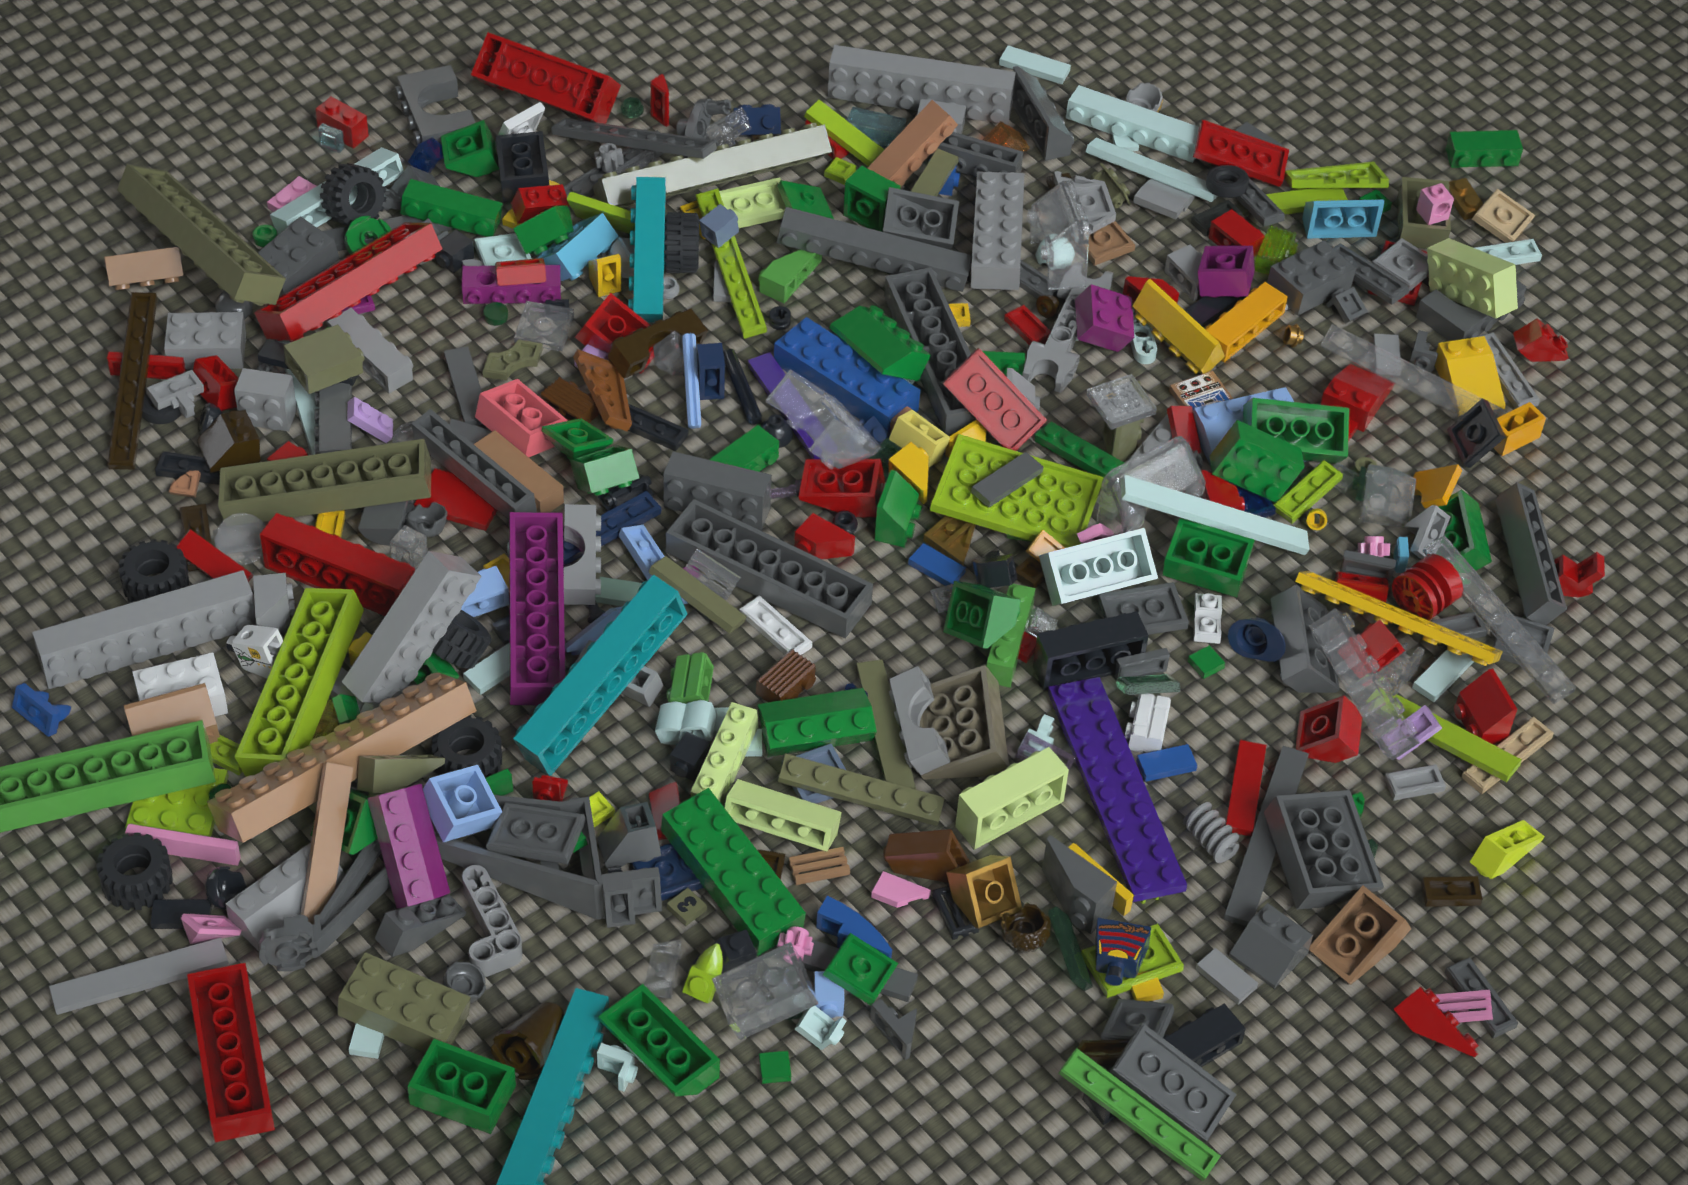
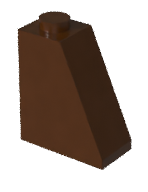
[883,829,971,883]

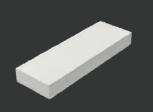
[740,595,812,655]

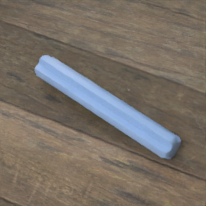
[682,333,701,429]

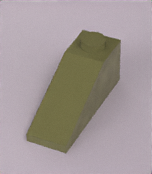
[357,754,445,797]

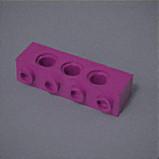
[462,265,561,304]

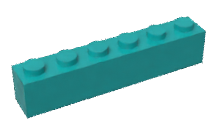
[629,177,666,323]

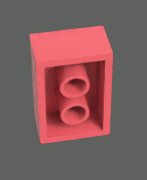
[475,379,568,457]

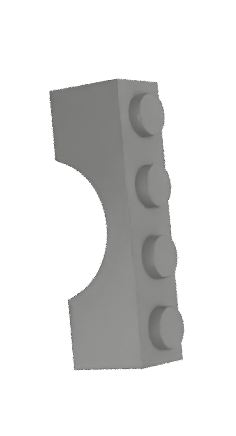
[564,504,601,605]
[889,666,950,775]

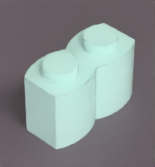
[655,700,717,745]

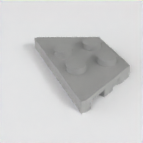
[1053,171,1116,241]

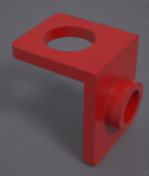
[532,775,568,802]

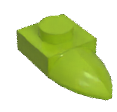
[682,943,723,1004]

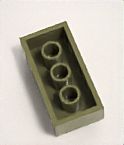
[338,952,471,1053]

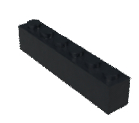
[1082,1003,1246,1125]

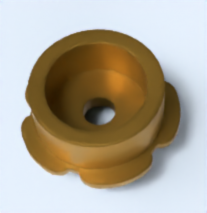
[1283,324,1304,348]

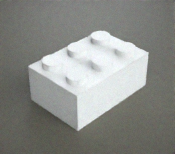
[132,653,228,716]

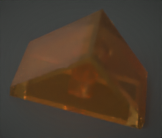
[983,121,1030,152]

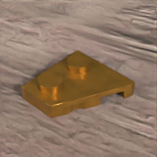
[923,516,976,566]

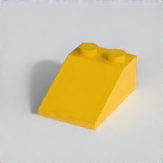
[1435,336,1506,416]

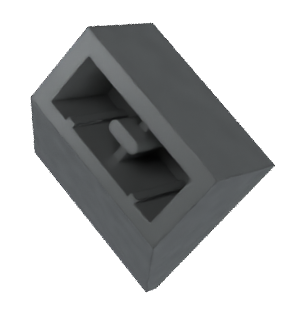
[597,802,661,868]

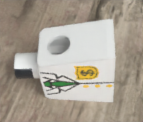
[226,625,283,678]

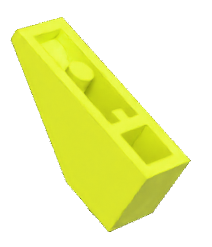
[1470,820,1545,879]

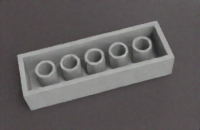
[971,171,1024,290]
[342,551,482,704]

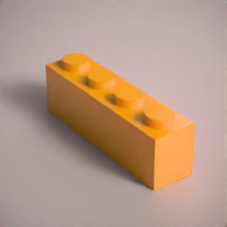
[1205,282,1288,363]

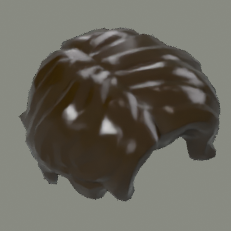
[1001,902,1051,953]

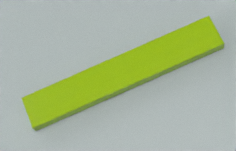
[1366,686,1522,782]

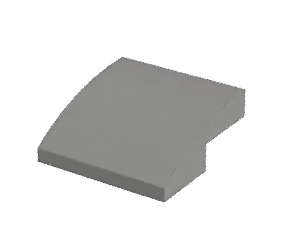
[1133,179,1195,220]

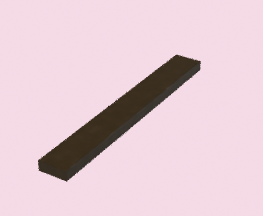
[108,292,158,470]

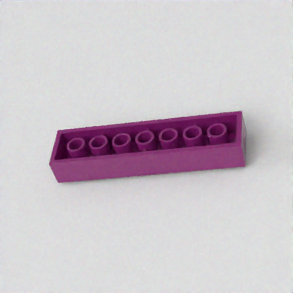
[509,512,565,705]

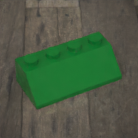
[829,305,931,381]
[757,688,877,757]
[598,984,720,1096]

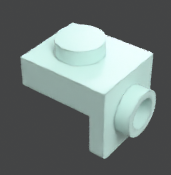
[795,1004,846,1050]
[597,1043,638,1092]

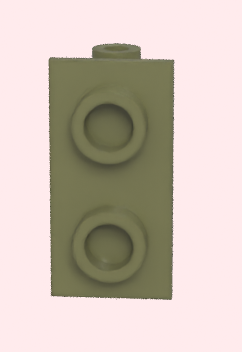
[1091,162,1131,208]

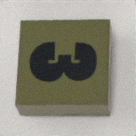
[667,888,707,926]

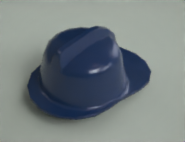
[1228,617,1286,661]

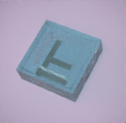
[318,123,344,153]

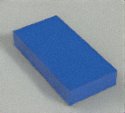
[908,543,966,589]
[1136,744,1198,782]

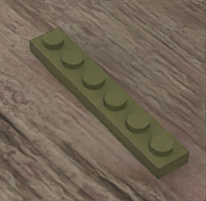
[778,754,945,826]

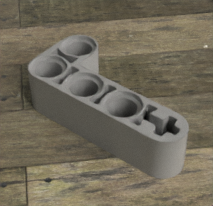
[462,865,523,977]

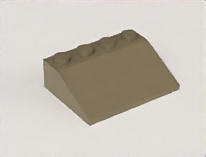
[920,665,1009,780]

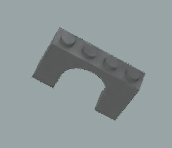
[395,65,476,154]
[1416,279,1527,341]

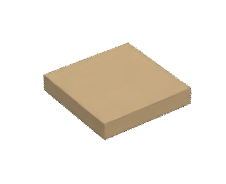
[1472,189,1535,243]

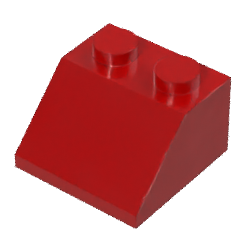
[1454,668,1518,745]
[1295,695,1363,763]

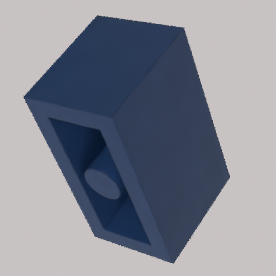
[697,343,725,400]

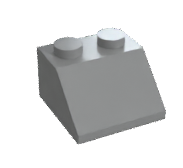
[253,573,296,636]

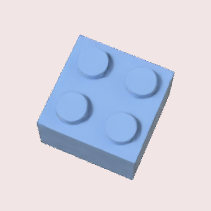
[423,765,502,842]

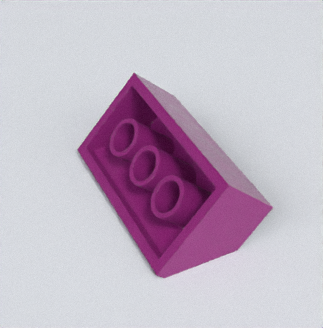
[367,784,450,908]

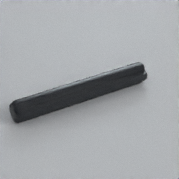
[723,348,762,426]

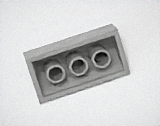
[226,843,345,951]

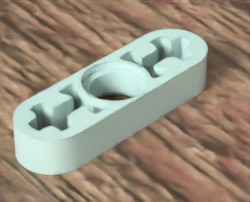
[1130,305,1157,364]

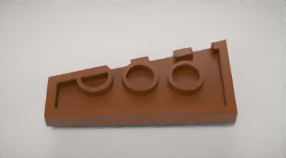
[573,349,632,432]

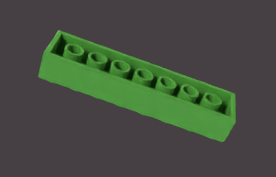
[0,720,216,833]

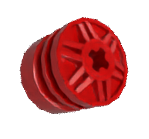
[1392,554,1463,620]

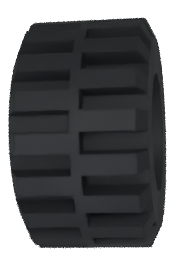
[320,163,387,225]
[664,212,699,273]
[119,539,190,603]
[432,610,492,669]
[432,715,502,778]
[97,832,173,910]

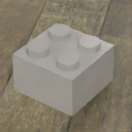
[234,368,297,432]

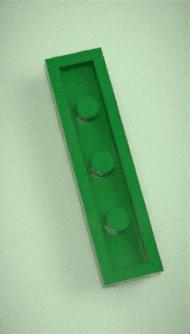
[1035,421,1127,485]

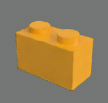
[1494,402,1546,456]

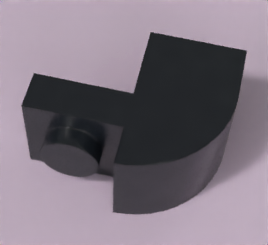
[972,550,1018,588]

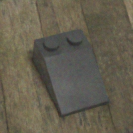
[882,187,959,250]
[1042,835,1117,934]

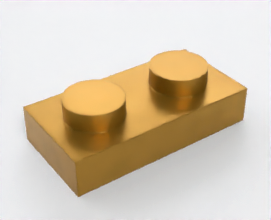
[1449,178,1483,220]

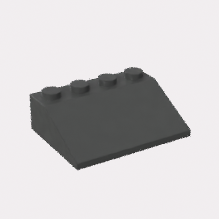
[1264,790,1384,910]

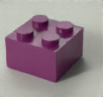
[1198,246,1255,298]
[1075,284,1135,352]

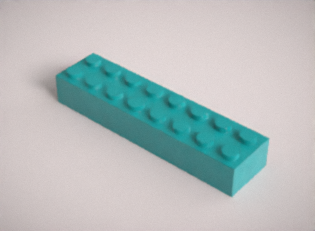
[513,574,688,776]

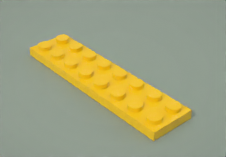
[1295,571,1503,666]

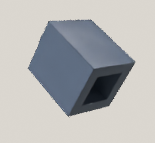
[699,204,739,248]

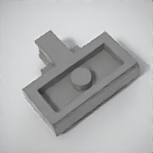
[146,370,204,418]

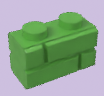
[667,652,714,704]

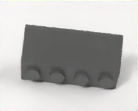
[1012,66,1074,161]
[1271,584,1340,693]

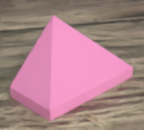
[181,914,242,944]

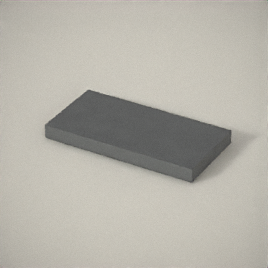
[1110,1023,1237,1143]

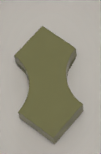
[483,340,543,381]

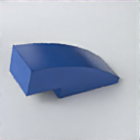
[816,896,892,958]

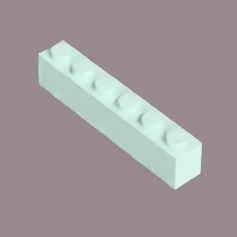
[1066,85,1199,163]
[270,147,404,235]

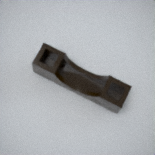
[607,308,708,379]

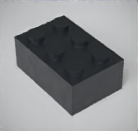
[496,131,549,203]

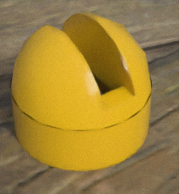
[1306,508,1327,530]

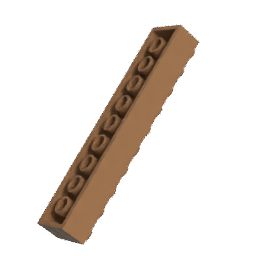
[207,673,477,843]

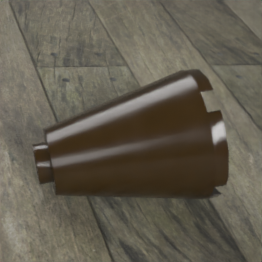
[491,1002,564,1080]

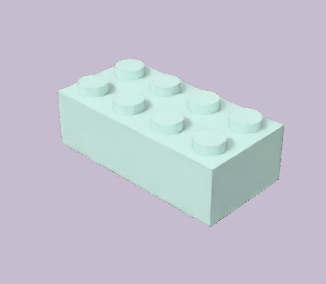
[1039,528,1158,606]

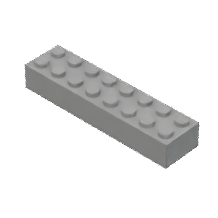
[828,45,1016,124]
[32,570,257,689]

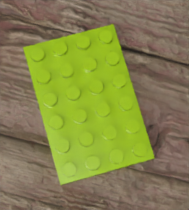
[930,434,1104,548]

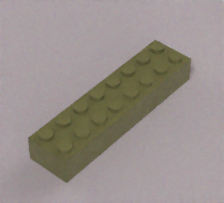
[218,439,431,527]

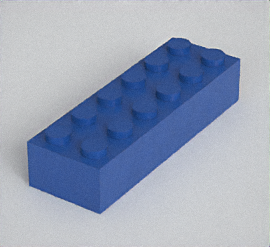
[774,317,920,434]

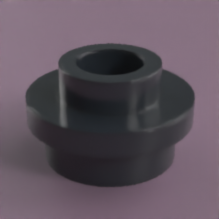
[832,511,858,534]

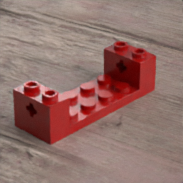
[471,32,621,124]

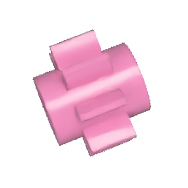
[1358,536,1390,557]
[777,927,814,962]

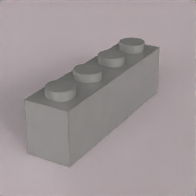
[327,308,413,394]

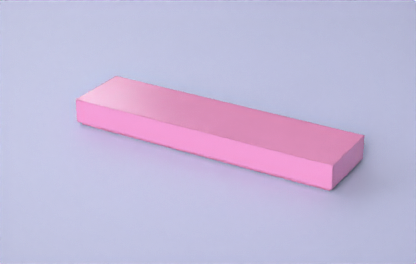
[125,824,241,866]

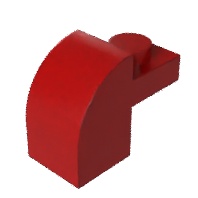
[1554,552,1605,598]

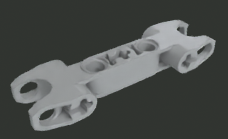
[1023,261,1114,393]

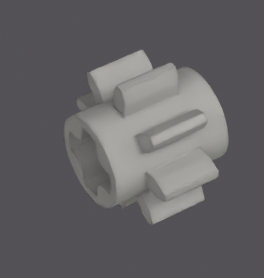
[594,143,624,173]

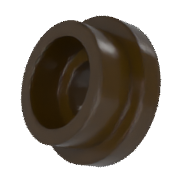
[1036,294,1059,319]

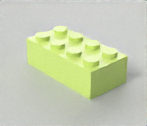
[1427,238,1518,318]
[955,747,1069,850]

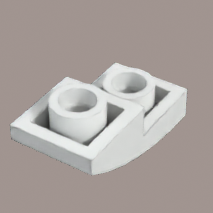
[1194,593,1222,644]

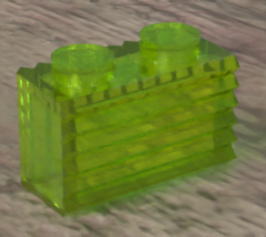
[1255,225,1299,275]

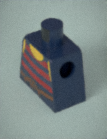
[1095,918,1151,986]

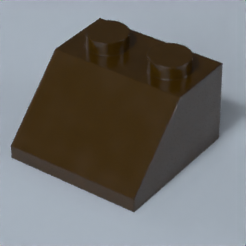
[197,410,261,473]

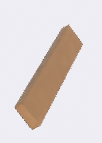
[301,762,353,925]

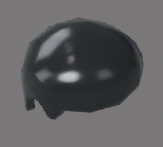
[204,866,247,910]

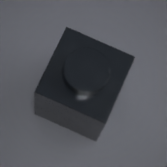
[436,230,474,273]
[670,731,710,781]

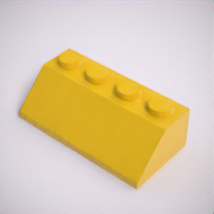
[1132,279,1225,375]

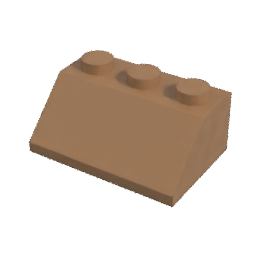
[105,247,184,290]
[123,683,220,744]

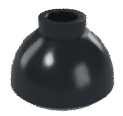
[198,402,223,436]
[760,414,793,448]

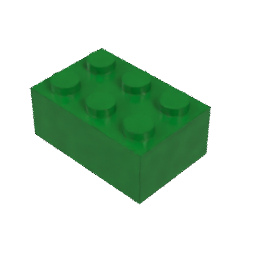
[1209,420,1305,502]
[408,1039,516,1134]

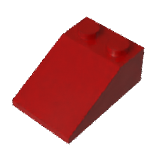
[575,293,663,373]
[1321,364,1395,432]
[799,459,885,517]

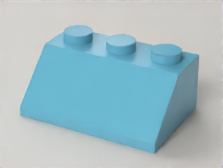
[1302,199,1384,239]
[536,213,619,281]

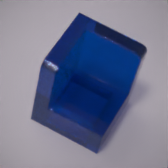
[408,137,444,173]

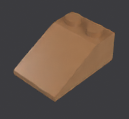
[1309,885,1411,985]

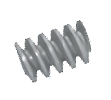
[1183,802,1239,863]

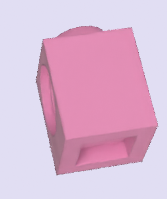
[1416,183,1454,225]

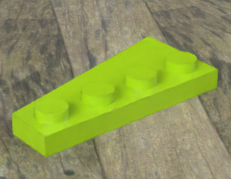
[1285,162,1389,190]

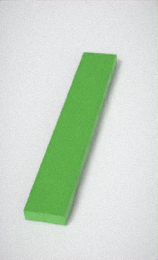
[1058,1048,1221,1181]

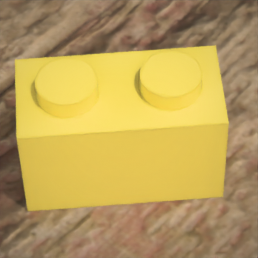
[888,410,951,467]

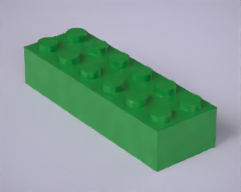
[661,788,806,956]

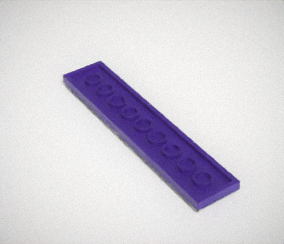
[1048,677,1187,902]

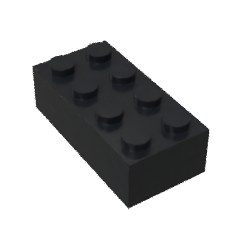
[1033,611,1149,691]

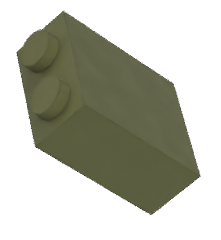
[284,324,365,394]

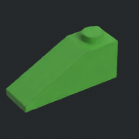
[758,250,822,303]

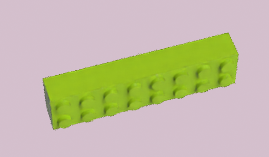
[235,588,364,777]

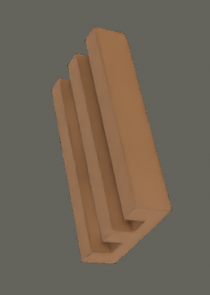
[789,847,850,885]

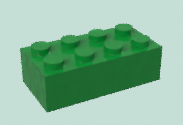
[1243,398,1349,464]

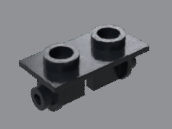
[598,474,654,512]

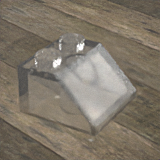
[1359,464,1416,528]

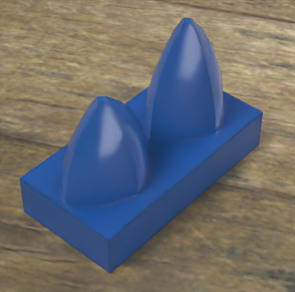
[12,683,71,737]

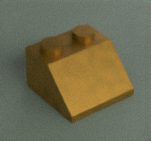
[947,855,1022,928]

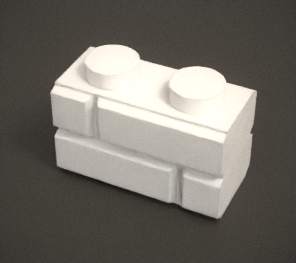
[1125,692,1171,753]

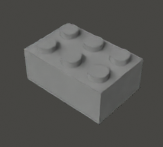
[164,312,246,370]

